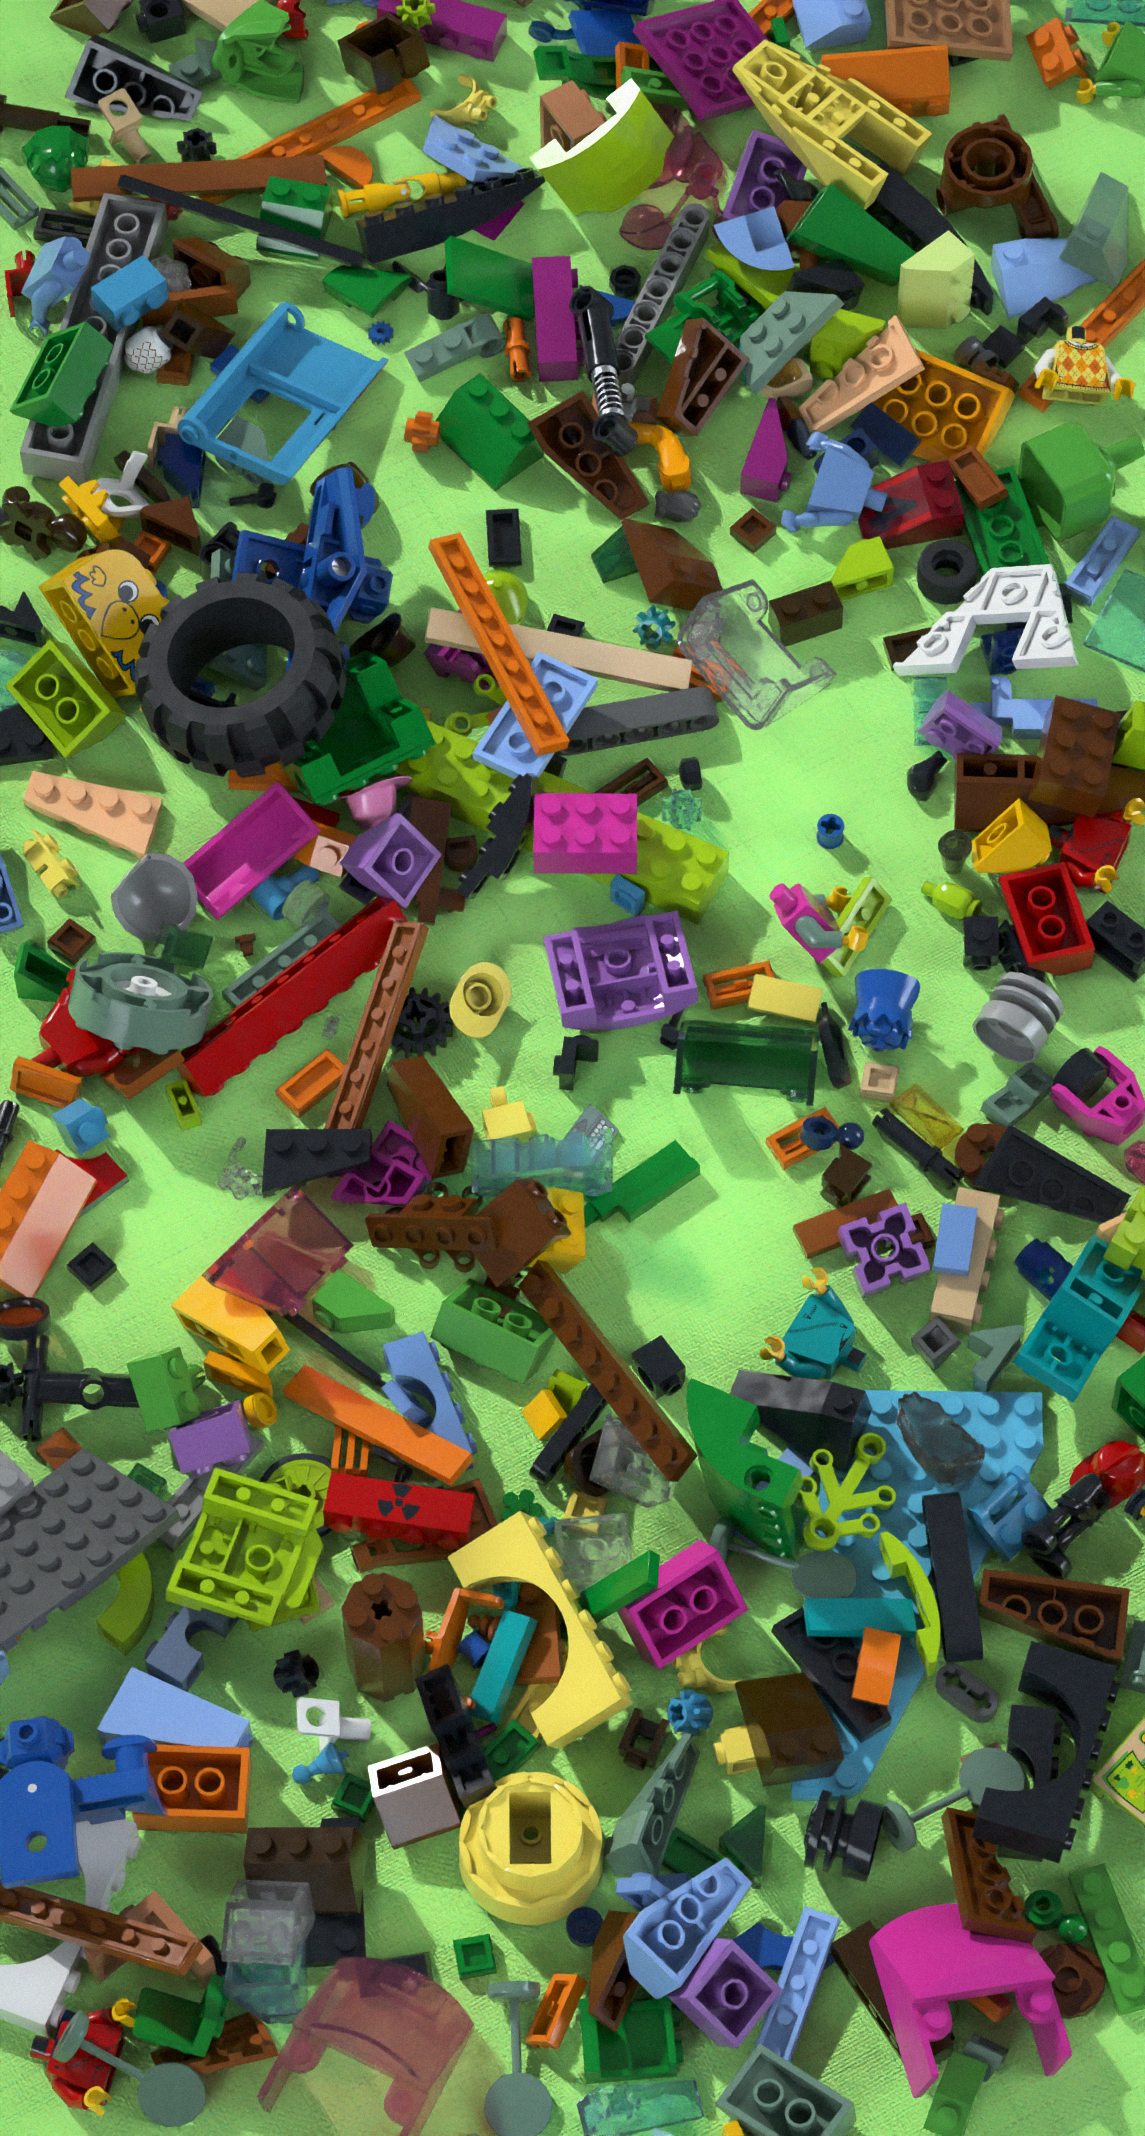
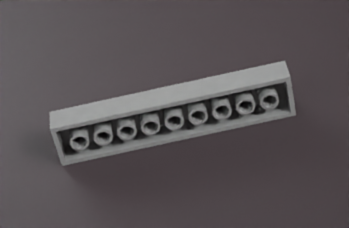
[20,193,168,485]

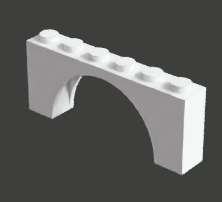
[0,1819,141,2037]

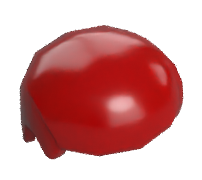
[275,0,309,40]

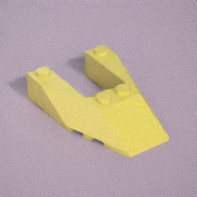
[732,40,933,210]

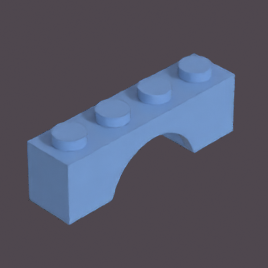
[383,1331,477,1482]

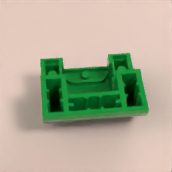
[279,650,436,805]
[686,1378,809,1561]

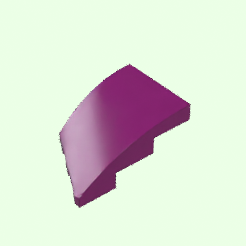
[330,1120,433,1206]

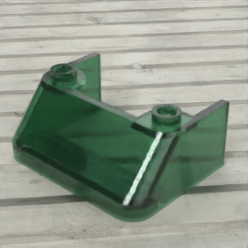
[673,1020,820,1106]

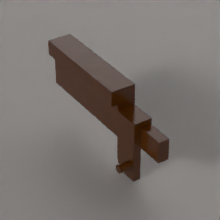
[409,797,465,926]

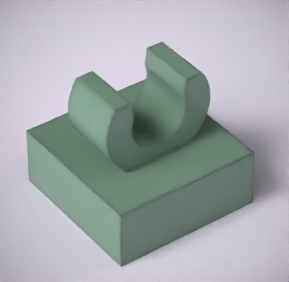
[963,2033,1009,2082]

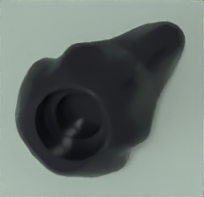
[773,167,819,202]
[907,751,947,801]

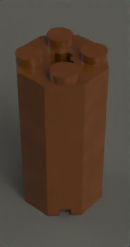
[341,1572,426,1702]

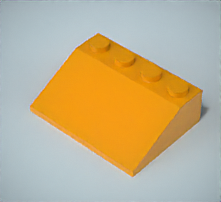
[853,349,1016,463]

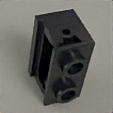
[1086,900,1145,983]

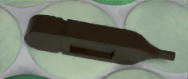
[114,450,171,503]

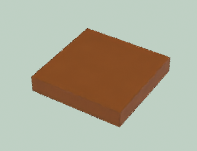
[100,1048,185,1099]

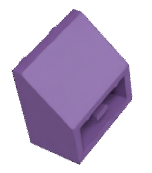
[917,690,1003,761]

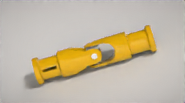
[337,171,467,218]

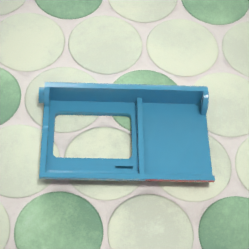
[177,302,388,485]

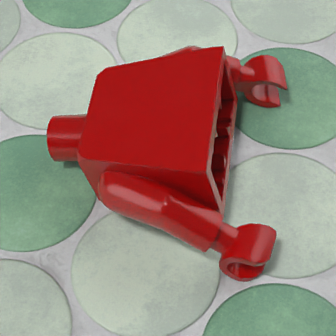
[31,968,143,1077]

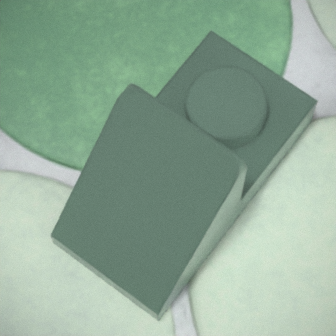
[168,37,222,88]
[968,1324,1025,1392]

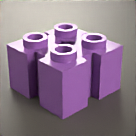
[837,1203,931,1299]

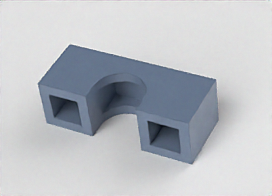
[145,1606,240,1692]

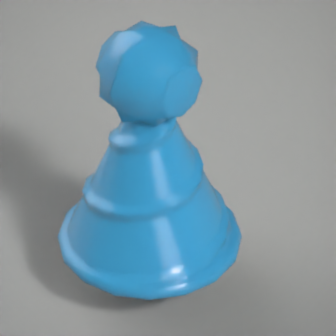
[292,1742,349,1785]

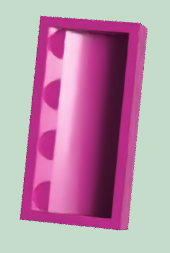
[183,781,321,921]

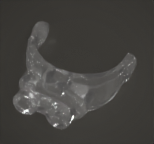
[216,1137,263,1201]

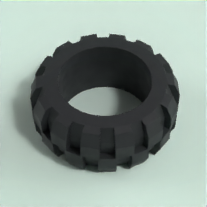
[134,573,347,778]

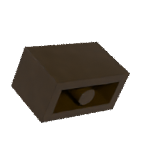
[768,581,843,648]

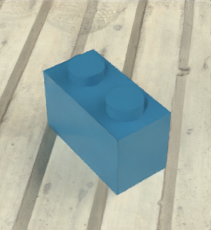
[91,255,169,332]

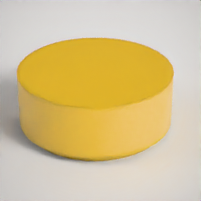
[243,1392,277,1430]

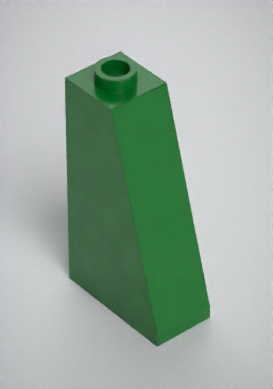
[785,183,916,287]

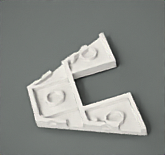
[893,564,1078,676]

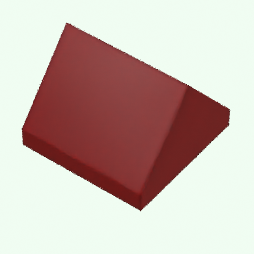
[1116,1310,1145,1354]

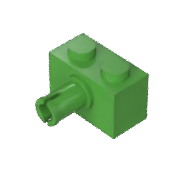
[126,1347,206,1432]

